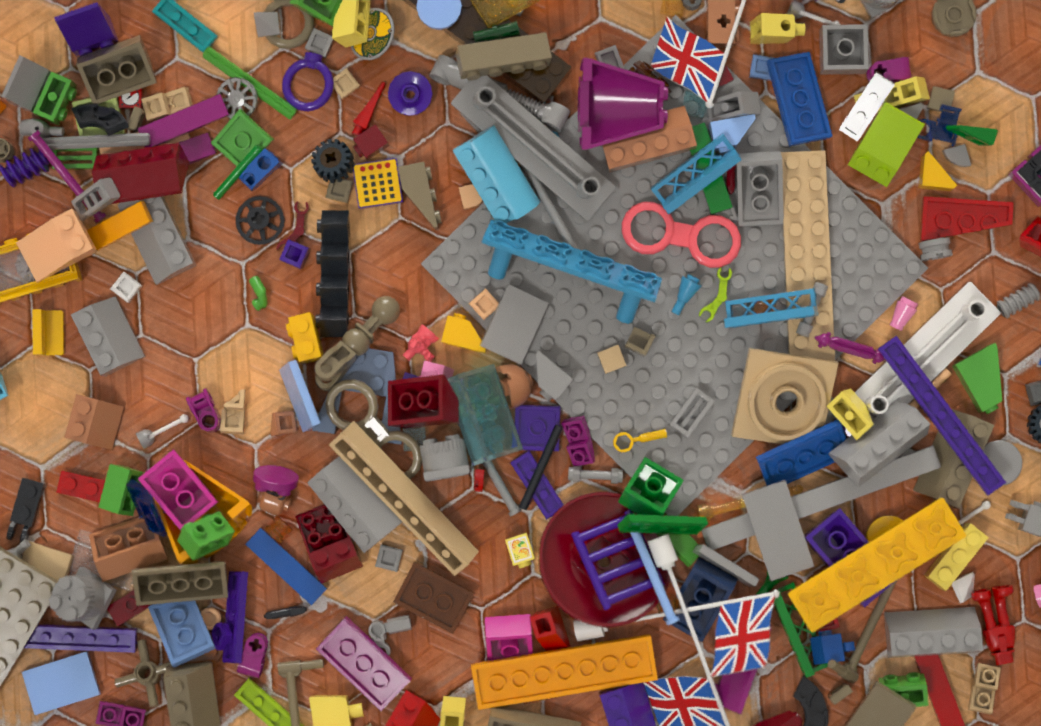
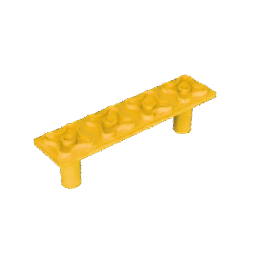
[788,498,966,632]

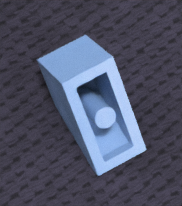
[709,114,756,154]

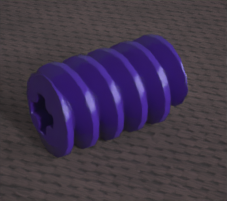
[0,148,50,188]

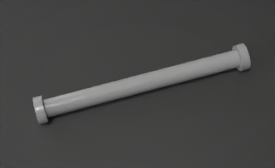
[457,416,522,517]

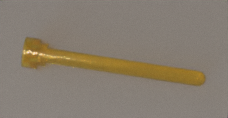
[696,485,804,521]

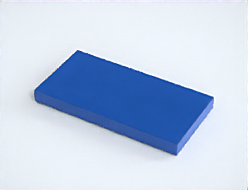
[766,52,833,147]
[756,419,846,486]

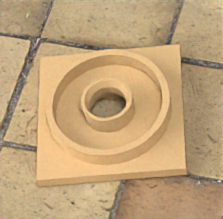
[731,348,838,444]

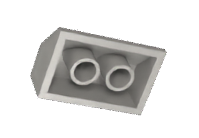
[71,297,146,377]

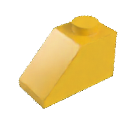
[441,313,486,354]

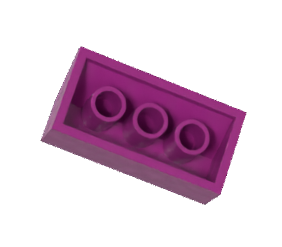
[714,626,772,714]

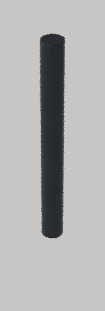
[519,425,563,511]

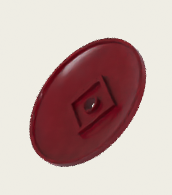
[538,492,672,628]

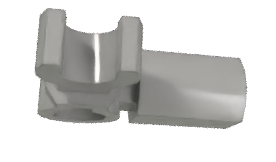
[368,615,412,655]

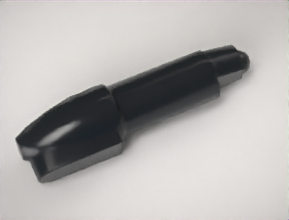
[264,606,307,619]

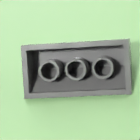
[118,196,197,285]
[829,400,930,488]
[307,456,402,553]
[884,607,983,658]

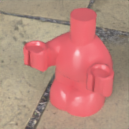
[403,324,439,362]

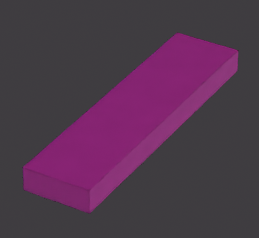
[138,94,230,147]

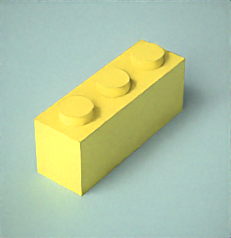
[924,523,989,591]

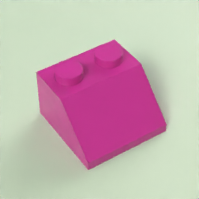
[485,614,533,661]

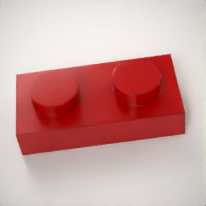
[56,471,106,502]

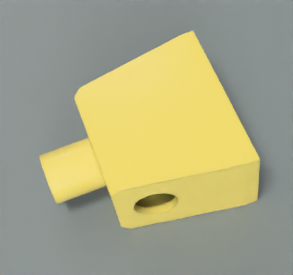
[750,13,805,44]
[309,695,364,726]

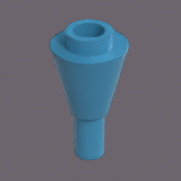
[671,274,702,315]

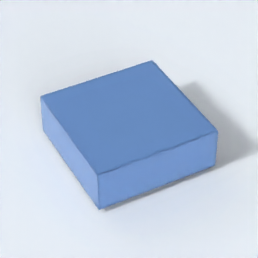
[749,54,773,81]

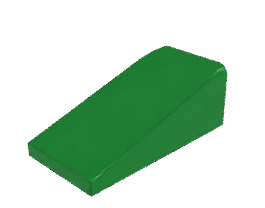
[946,125,998,146]

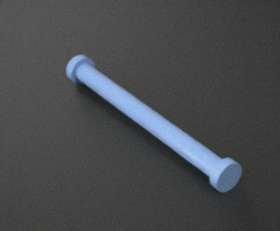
[630,532,680,626]

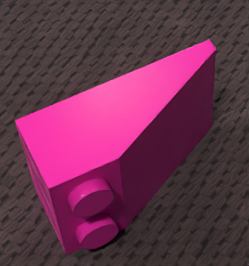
[138,449,219,530]

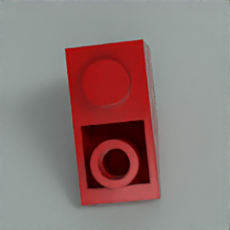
[529,606,571,651]

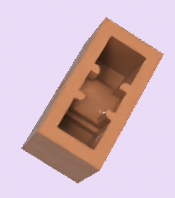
[706,0,739,48]

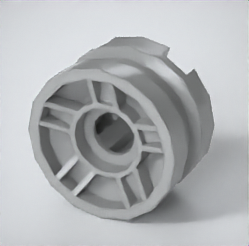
[918,237,953,261]

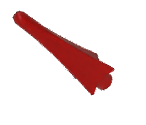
[352,82,386,137]

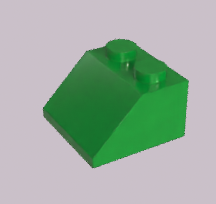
[618,457,684,515]

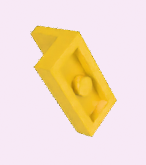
[32,309,64,356]

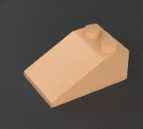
[16,209,98,283]

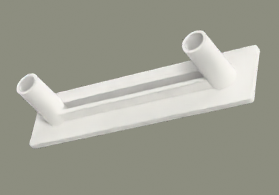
[855,282,1001,420]

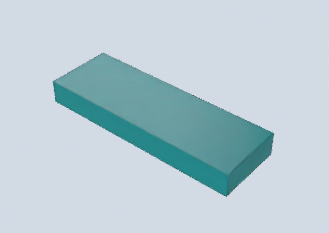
[152,0,218,53]

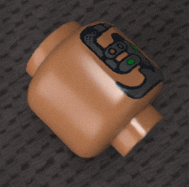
[257,490,292,516]

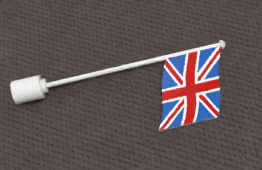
[651,0,746,108]
[643,534,730,726]
[573,589,780,677]

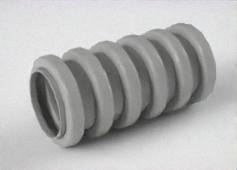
[997,283,1041,319]

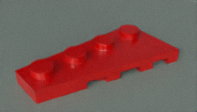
[920,196,1014,242]

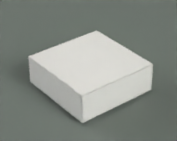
[110,272,143,303]

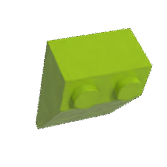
[848,102,925,187]

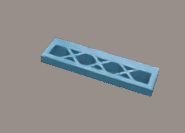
[651,134,742,214]
[724,288,819,328]

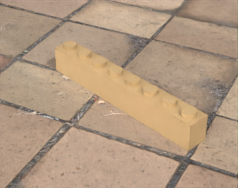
[329,421,479,576]

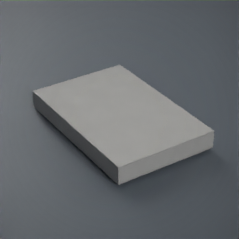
[480,284,549,365]

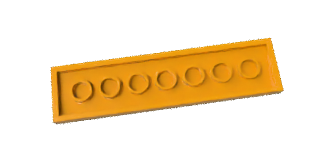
[471,634,658,710]

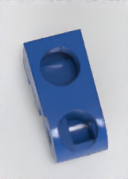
[239,148,283,191]

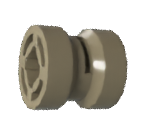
[0,138,15,163]

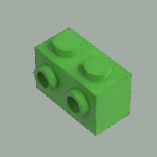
[33,72,77,126]
[98,464,145,516]
[177,511,235,561]
[878,672,929,707]

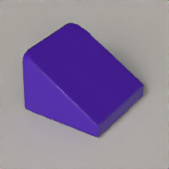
[279,239,310,270]

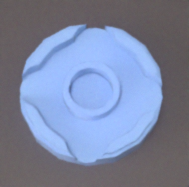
[417,0,462,30]

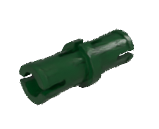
[473,21,520,43]

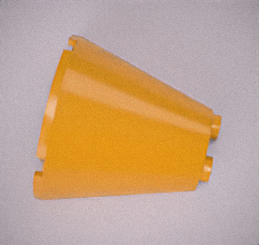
[154,460,253,565]

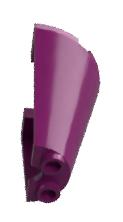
[578,58,668,150]

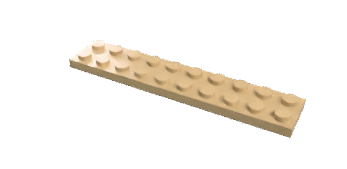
[781,151,835,361]

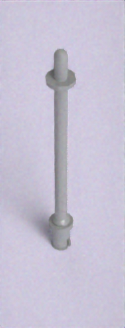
[522,166,596,287]

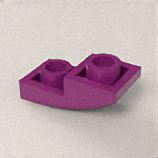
[561,416,595,466]
[95,700,146,726]

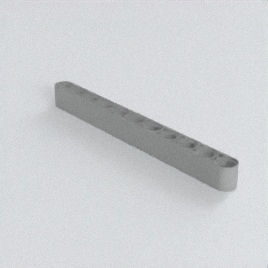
[701,445,941,550]

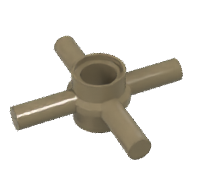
[114,640,171,708]

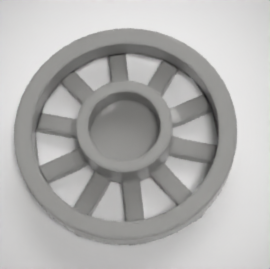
[217,77,258,119]

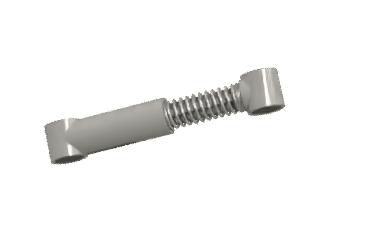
[429,55,570,133]

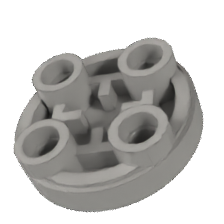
[983,440,1022,485]

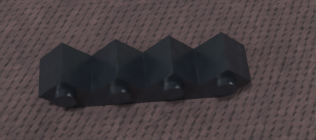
[316,210,350,337]

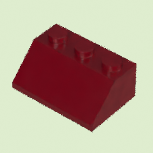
[388,374,459,429]

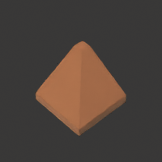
[270,410,297,436]

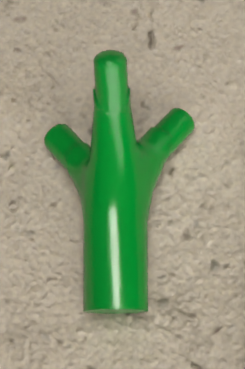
[756,571,788,595]

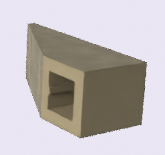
[398,161,442,230]

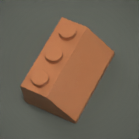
[89,512,168,582]

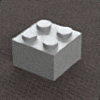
[819,24,869,75]

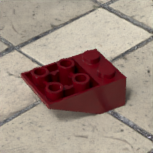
[295,504,363,584]

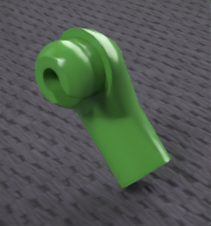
[249,276,268,311]

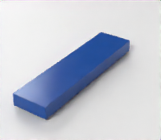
[245,528,328,606]

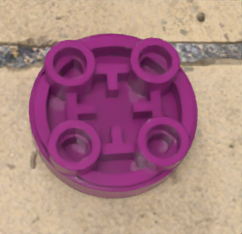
[253,465,299,496]

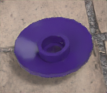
[388,71,432,116]

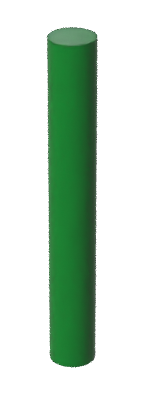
[213,145,262,200]

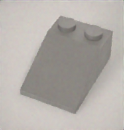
[736,151,784,226]

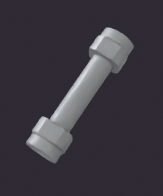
[796,282,828,337]
[568,466,623,484]

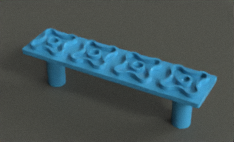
[482,220,662,324]

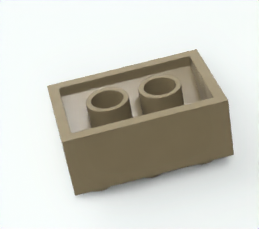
[76,35,157,104]
[163,661,221,726]

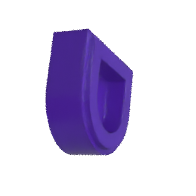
[212,623,233,650]

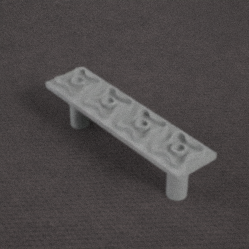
[451,75,616,221]

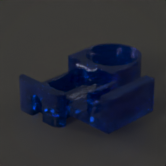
[917,104,962,147]

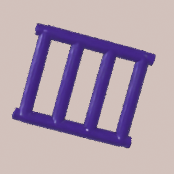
[571,509,665,610]

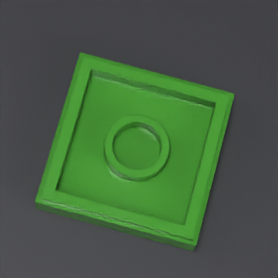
[211,109,274,166]

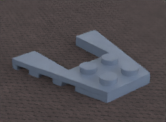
[312,349,402,445]

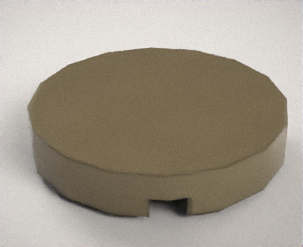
[931,0,977,37]

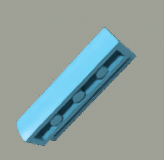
[452,125,540,223]

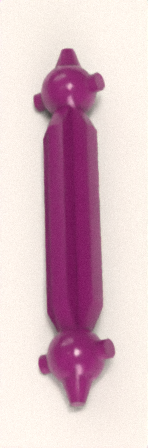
[814,332,885,364]

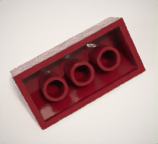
[92,143,189,204]

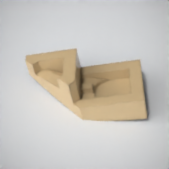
[220,389,246,434]

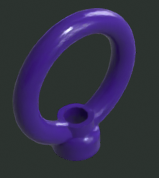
[282,52,334,111]

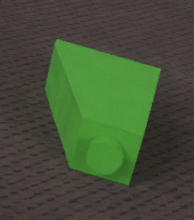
[952,343,1002,414]

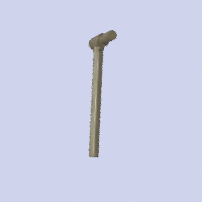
[828,580,897,683]
[277,659,324,726]

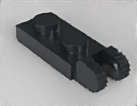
[6,478,45,543]

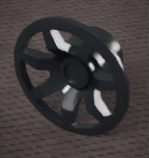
[235,196,284,245]

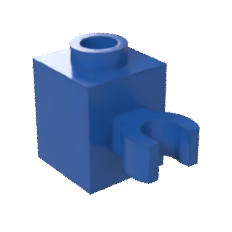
[810,630,855,665]

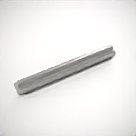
[42,133,151,150]

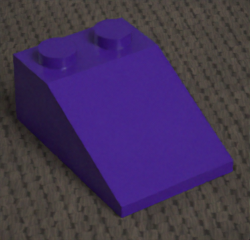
[54,2,118,56]

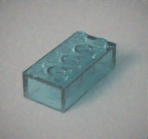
[448,364,523,466]

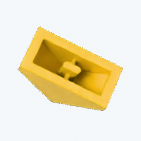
[918,151,957,191]

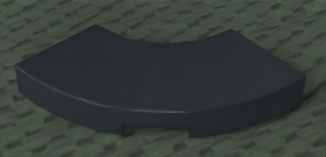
[71,104,129,136]
[792,676,828,726]

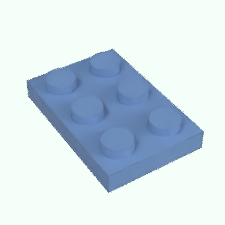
[148,600,216,668]

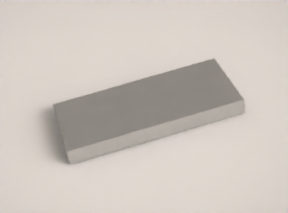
[742,480,814,581]

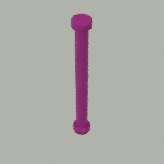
[28,130,107,223]

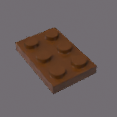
[393,562,474,634]

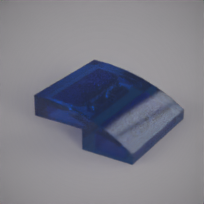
[126,479,167,537]

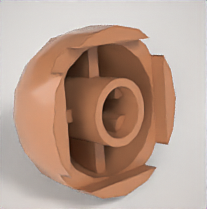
[492,364,533,410]

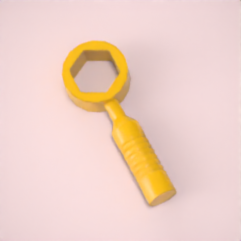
[613,429,667,452]

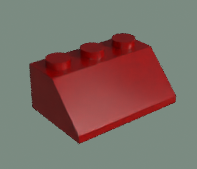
[385,690,441,726]

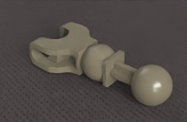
[315,296,400,391]

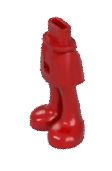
[971,585,1015,665]

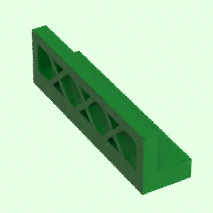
[769,582,828,678]

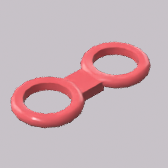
[622,202,741,268]

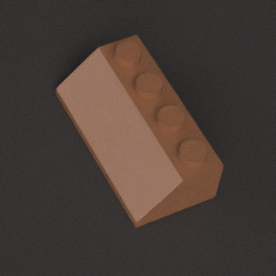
[602,106,697,173]

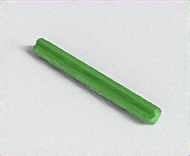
[203,47,297,119]

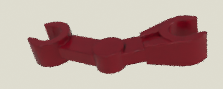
[276,201,310,251]

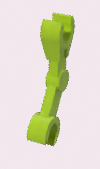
[699,267,732,323]

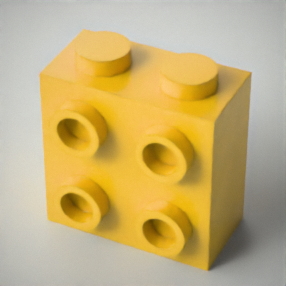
[286,312,324,364]

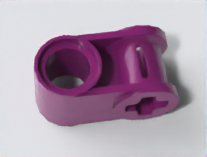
[866,57,911,83]
[186,388,221,433]
[237,633,268,679]

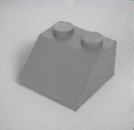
[1,55,51,114]

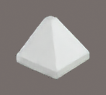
[951,572,975,603]

